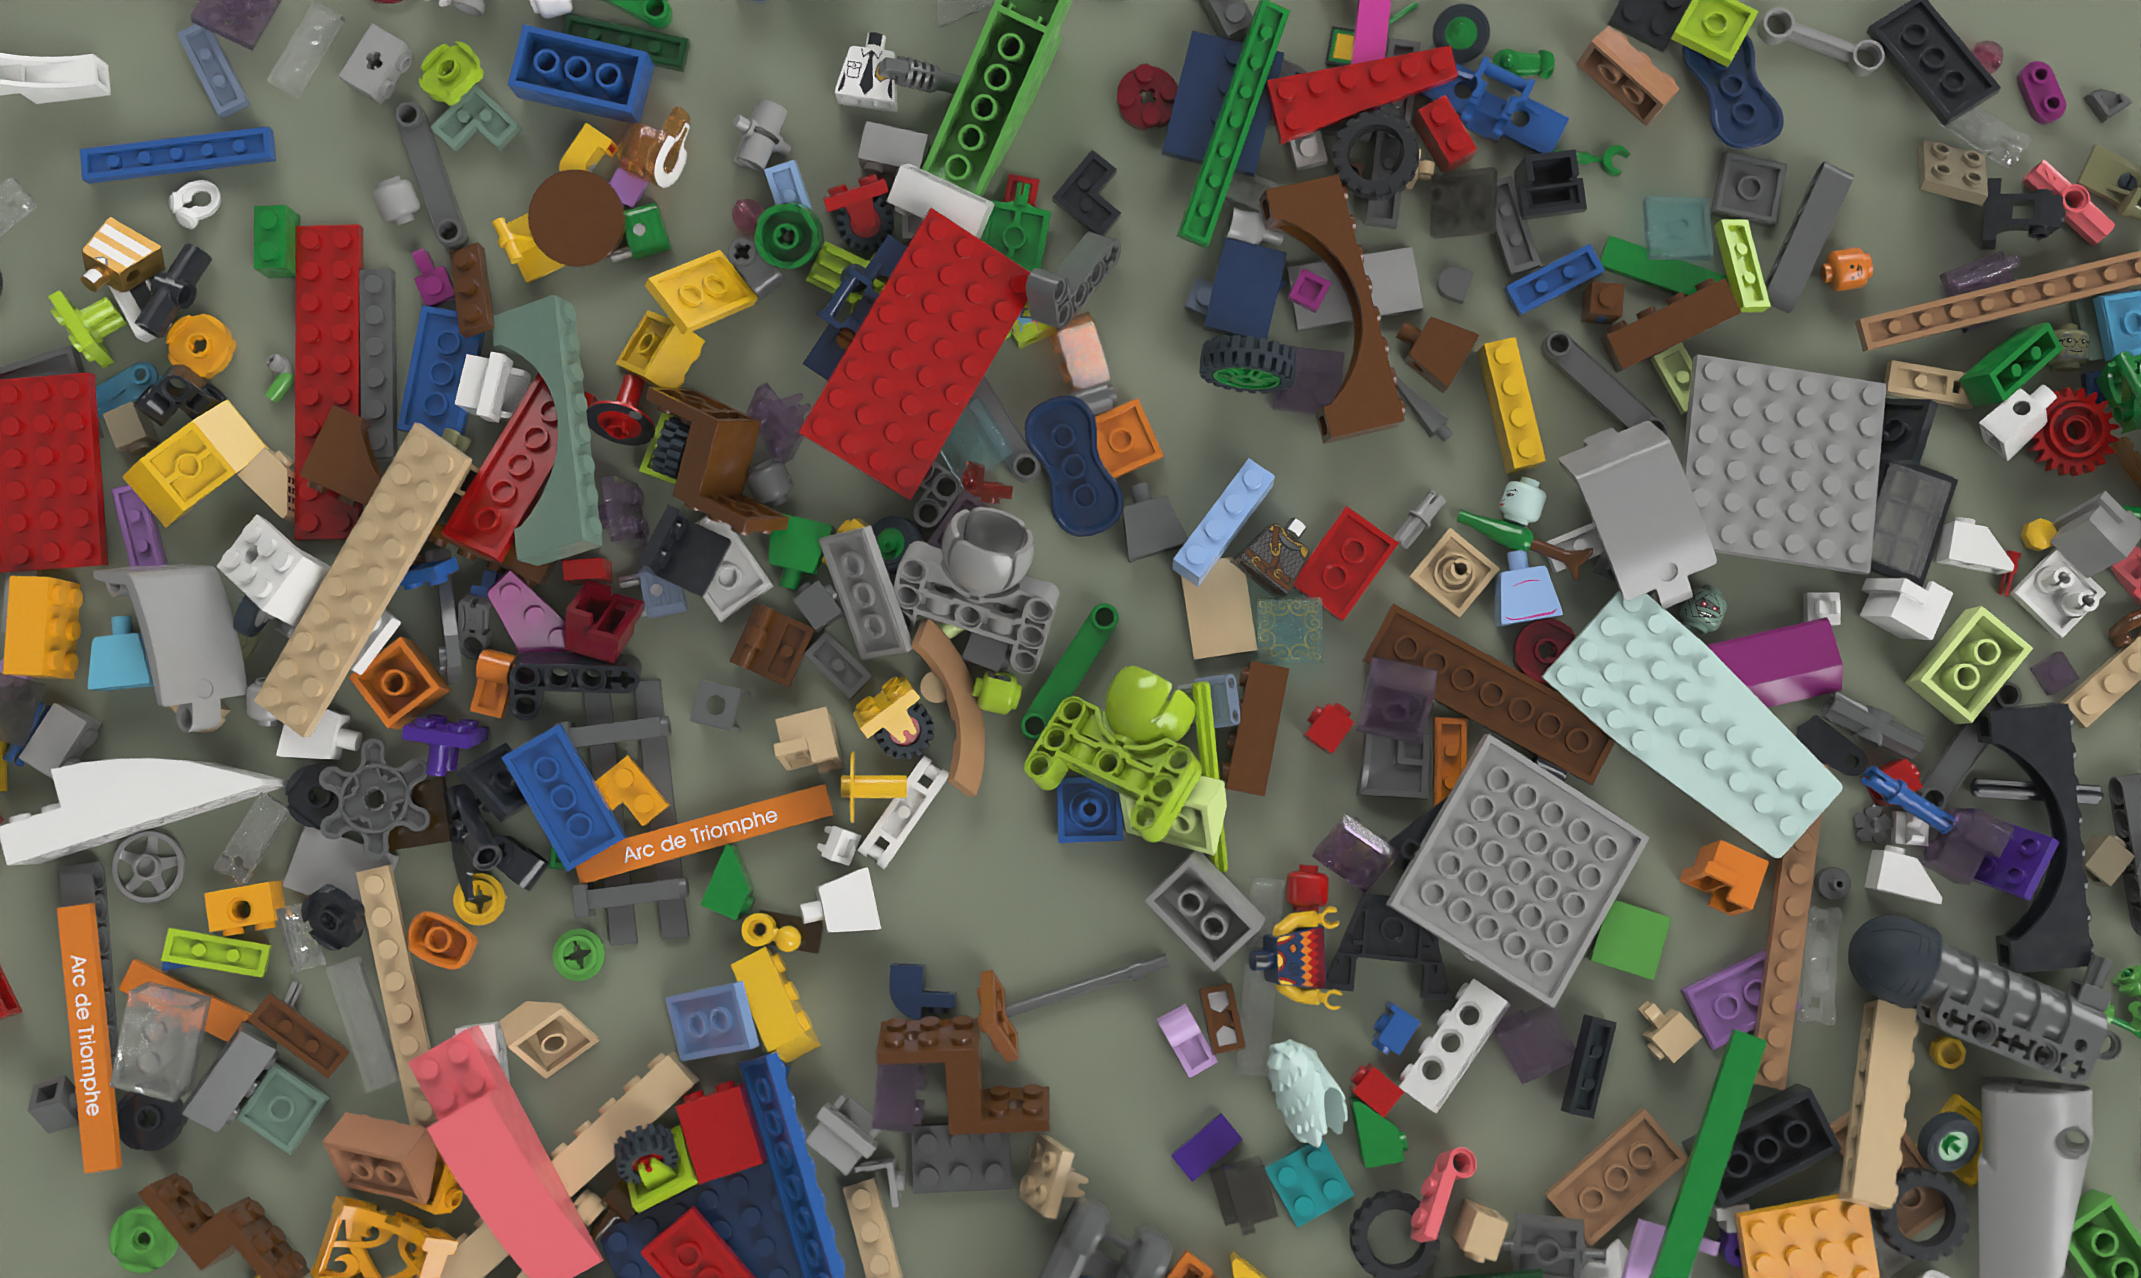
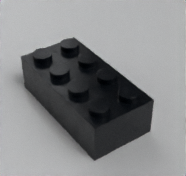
[1681,1083,1842,1209]

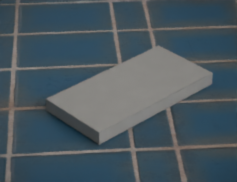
[1286,247,1423,332]
[818,525,913,660]

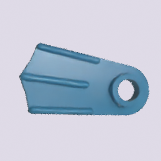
[96,362,158,419]

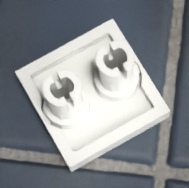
[2010,548,2106,639]

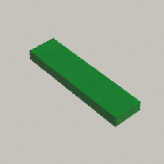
[1599,235,1729,297]

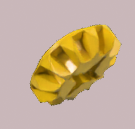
[453,873,507,925]

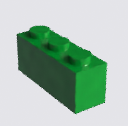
[1959,322,2063,406]

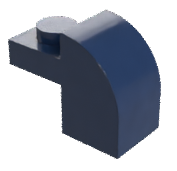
[889,963,957,1020]

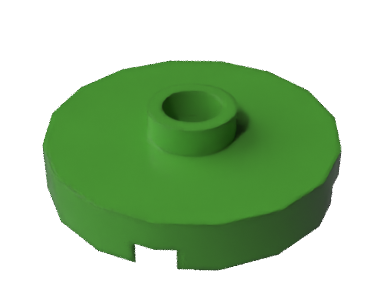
[109,1205,178,1273]

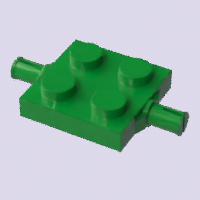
[981,183,1051,272]

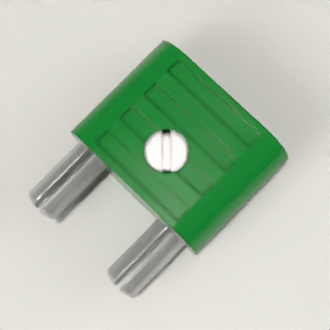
[611,201,672,262]

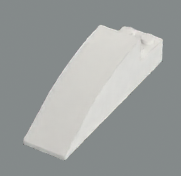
[0,758,288,866]

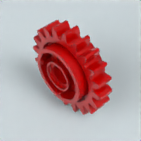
[2027,387,2120,477]

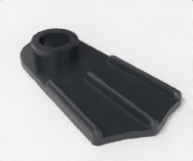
[1796,715,1868,776]

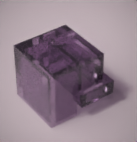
[1494,1004,1576,1084]

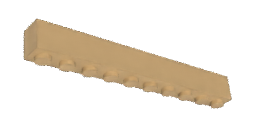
[440,1051,700,1278]

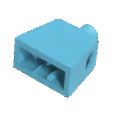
[88,616,154,692]

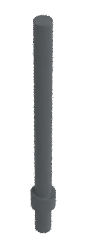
[1005,954,1169,1018]

